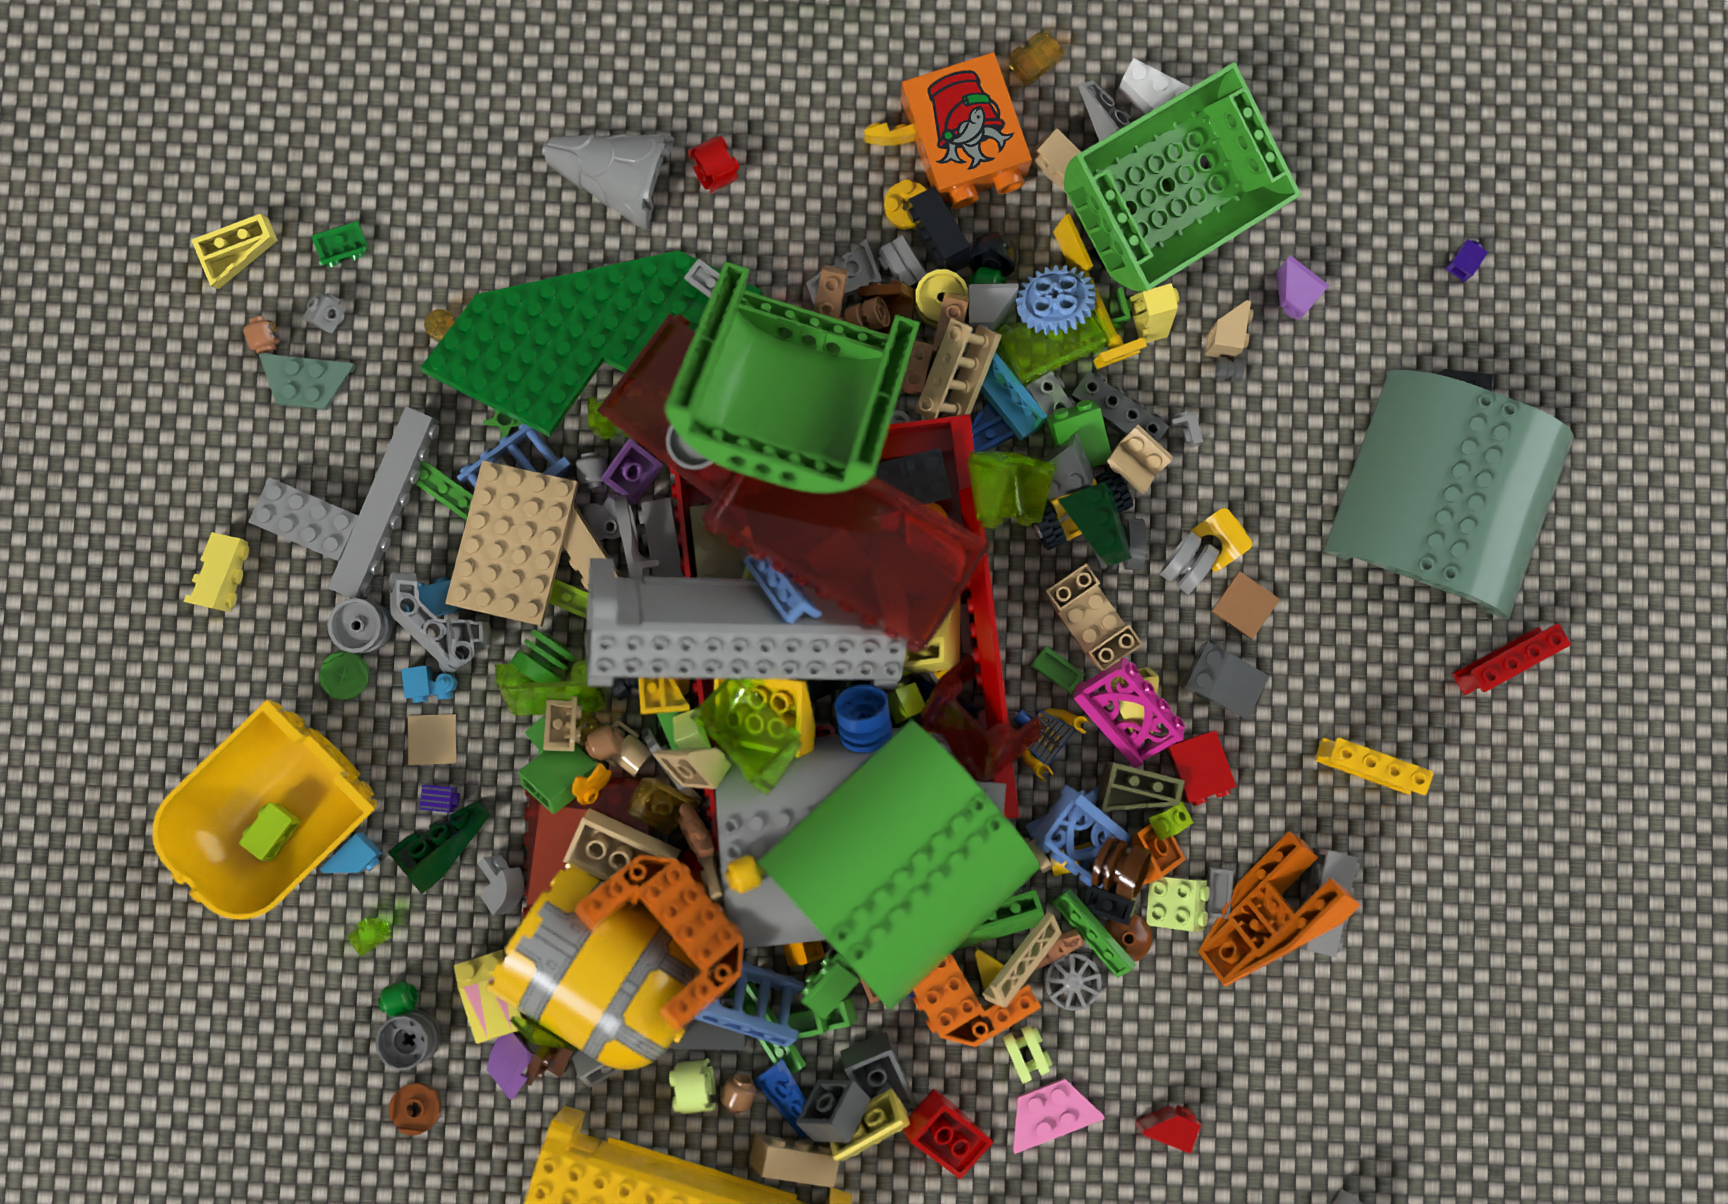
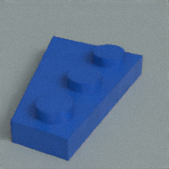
[753,1059,807,1138]

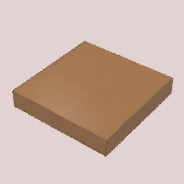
[1211,571,1280,640]

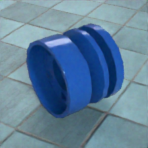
[835,684,892,753]

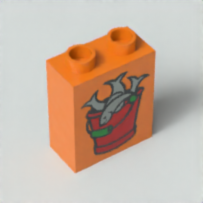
[901,52,1032,209]

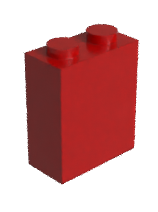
[1166,730,1236,806]

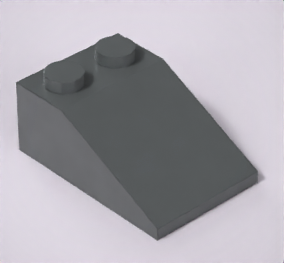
[1181,642,1269,720]
[840,1032,917,1111]

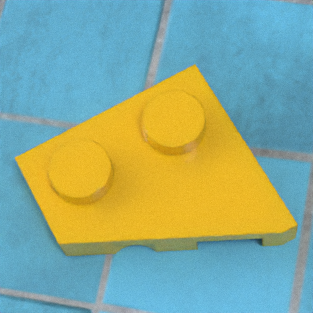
[638,678,690,715]

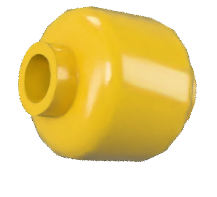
[724,855,765,894]

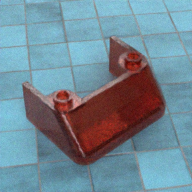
[921,653,1041,781]

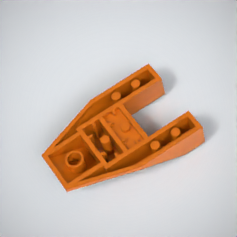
[1198,831,1361,987]

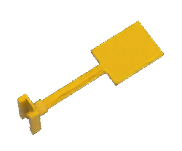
[1053,213,1147,369]

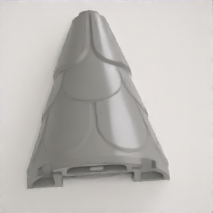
[542,134,674,229]

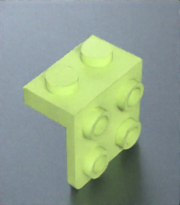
[1147,877,1210,932]

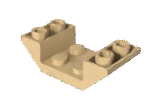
[1045,563,1143,672]

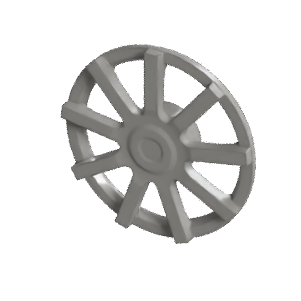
[1045,953,1101,1011]

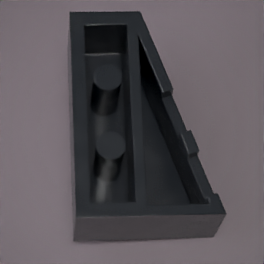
[906,186,970,272]

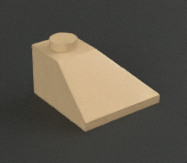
[653,747,731,789]

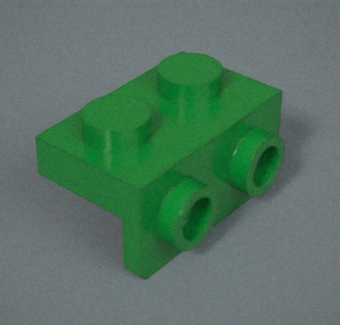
[311,220,369,268]

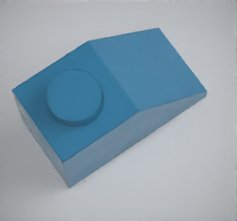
[320,832,383,873]

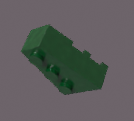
[1057,482,1132,567]

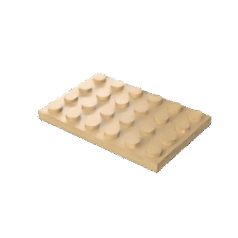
[445,460,579,626]

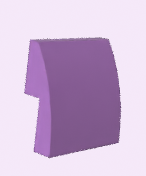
[487,1032,535,1100]

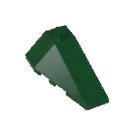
[388,801,491,894]

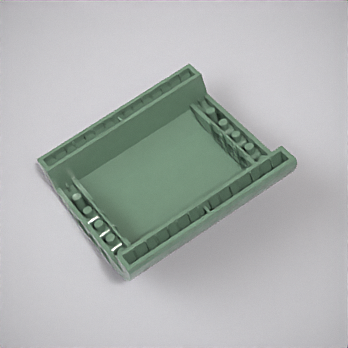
[1323,370,1574,620]

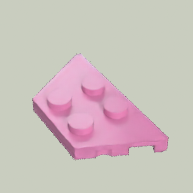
[1013,1078,1105,1154]

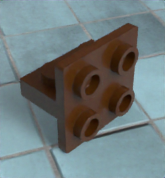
[523,1023,575,1086]

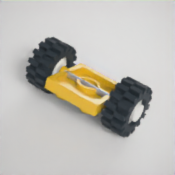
[1028,469,1134,551]

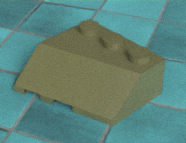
[689,504,754,579]

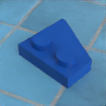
[971,402,1016,458]

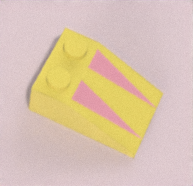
[454,950,526,1044]

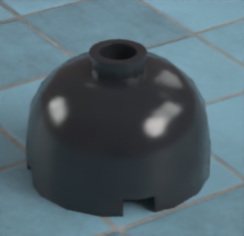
[968,232,1017,277]

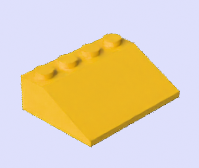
[712,679,815,757]

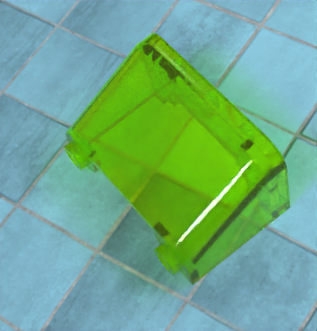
[996,311,1110,388]
[968,451,1056,529]
[495,660,606,716]
[690,679,802,795]

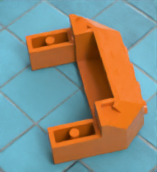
[575,855,743,1033]
[912,954,1042,1047]

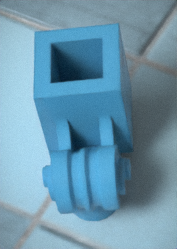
[401,666,458,703]

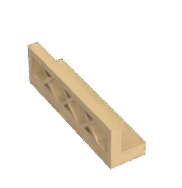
[983,912,1062,1008]

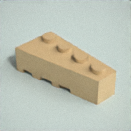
[1029,128,1081,192]

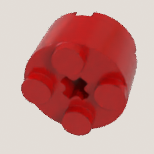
[688,135,740,194]

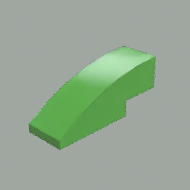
[776,997,858,1039]

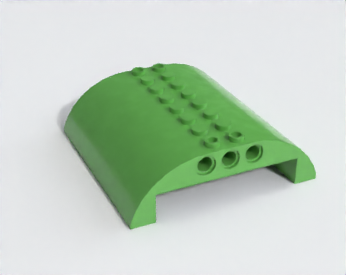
[665,261,920,493]
[757,720,1040,1011]

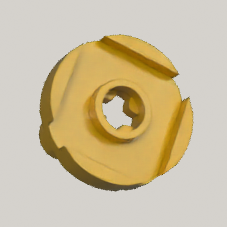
[884,179,926,230]

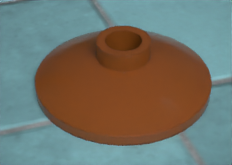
[1104,914,1152,962]

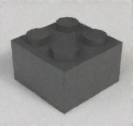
[796,1080,871,1143]

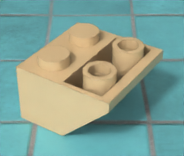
[1205,300,1253,360]

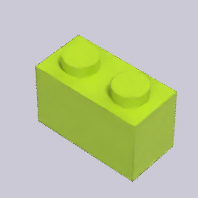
[239,802,302,862]

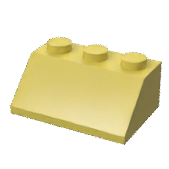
[830,1088,910,1161]

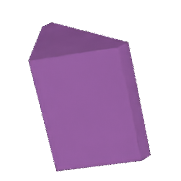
[601,438,664,504]

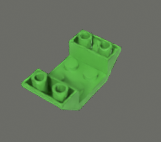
[802,952,860,1019]

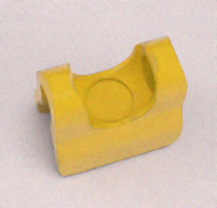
[1188,508,1252,572]

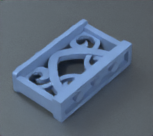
[1031,785,1133,889]

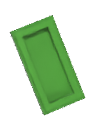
[1030,646,1085,694]

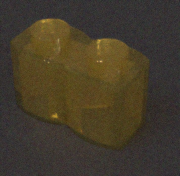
[1008,31,1065,87]

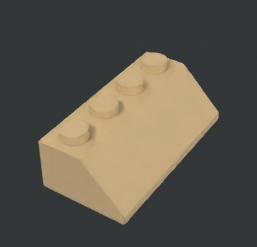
[563,808,681,881]

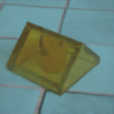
[627,778,698,835]

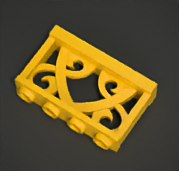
[1314,738,1433,795]

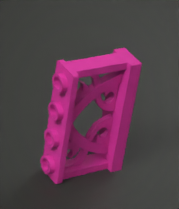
[1073,657,1185,768]

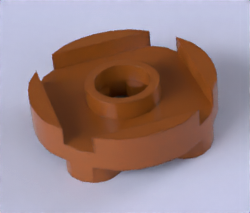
[389,1082,441,1135]

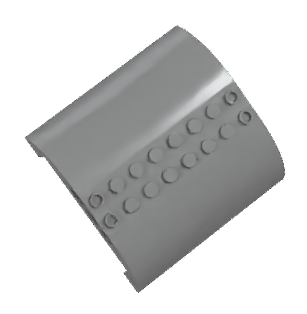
[716,727,902,949]

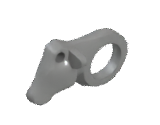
[614,495,660,581]

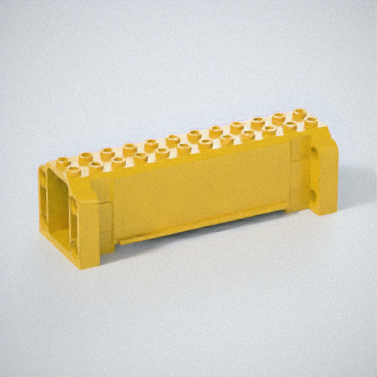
[525,1106,852,1204]

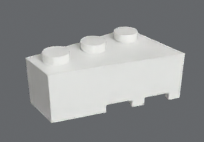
[1118,58,1191,114]

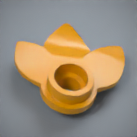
[572,763,612,805]

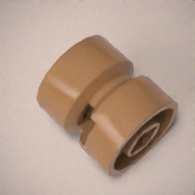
[845,296,890,331]

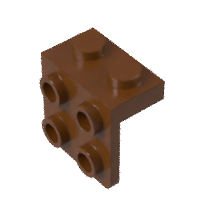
[859,280,916,334]

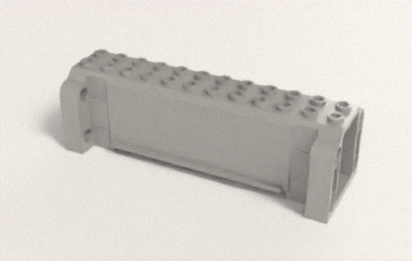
[585,558,909,689]

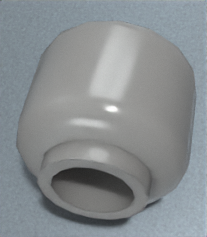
[576,452,608,489]

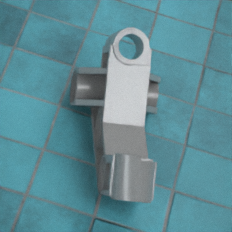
[389,572,491,674]

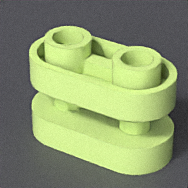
[1002,1025,1053,1084]

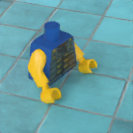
[1013,708,1091,782]

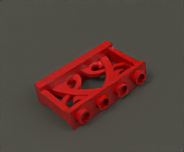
[1451,624,1571,695]

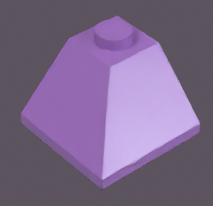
[1276,255,1329,320]

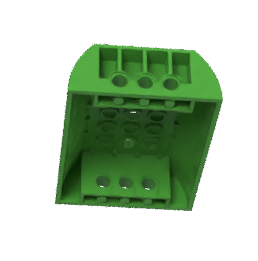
[1064,62,1301,292]

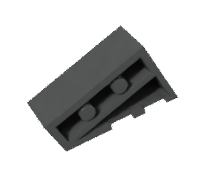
[1013,432,1094,508]

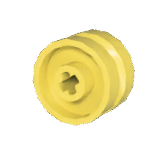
[915,269,969,330]

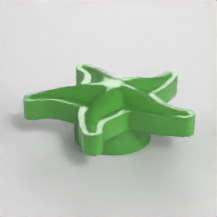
[483,409,522,439]

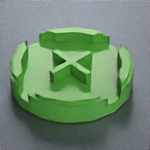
[319,651,370,700]

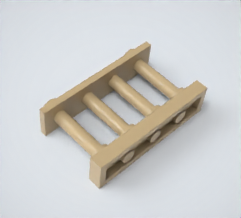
[915,318,1002,419]

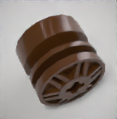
[1091,835,1152,901]

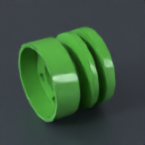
[509,628,576,693]

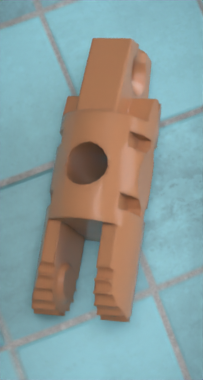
[678,803,714,858]
[1035,929,1083,970]

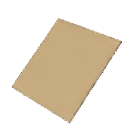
[408,714,457,765]

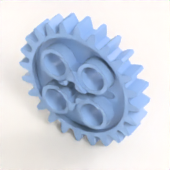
[1016,265,1097,336]

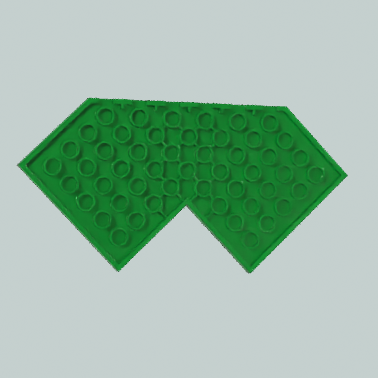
[420,250,763,437]

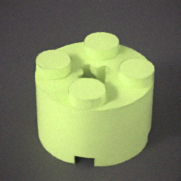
[669,1058,716,1114]

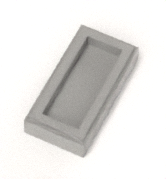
[1206,867,1234,919]

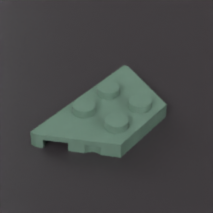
[260,353,355,410]

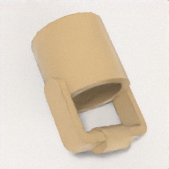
[606,721,653,777]

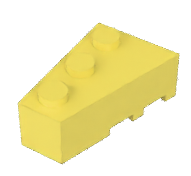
[192,214,278,289]
[1129,283,1179,343]
[183,532,249,612]

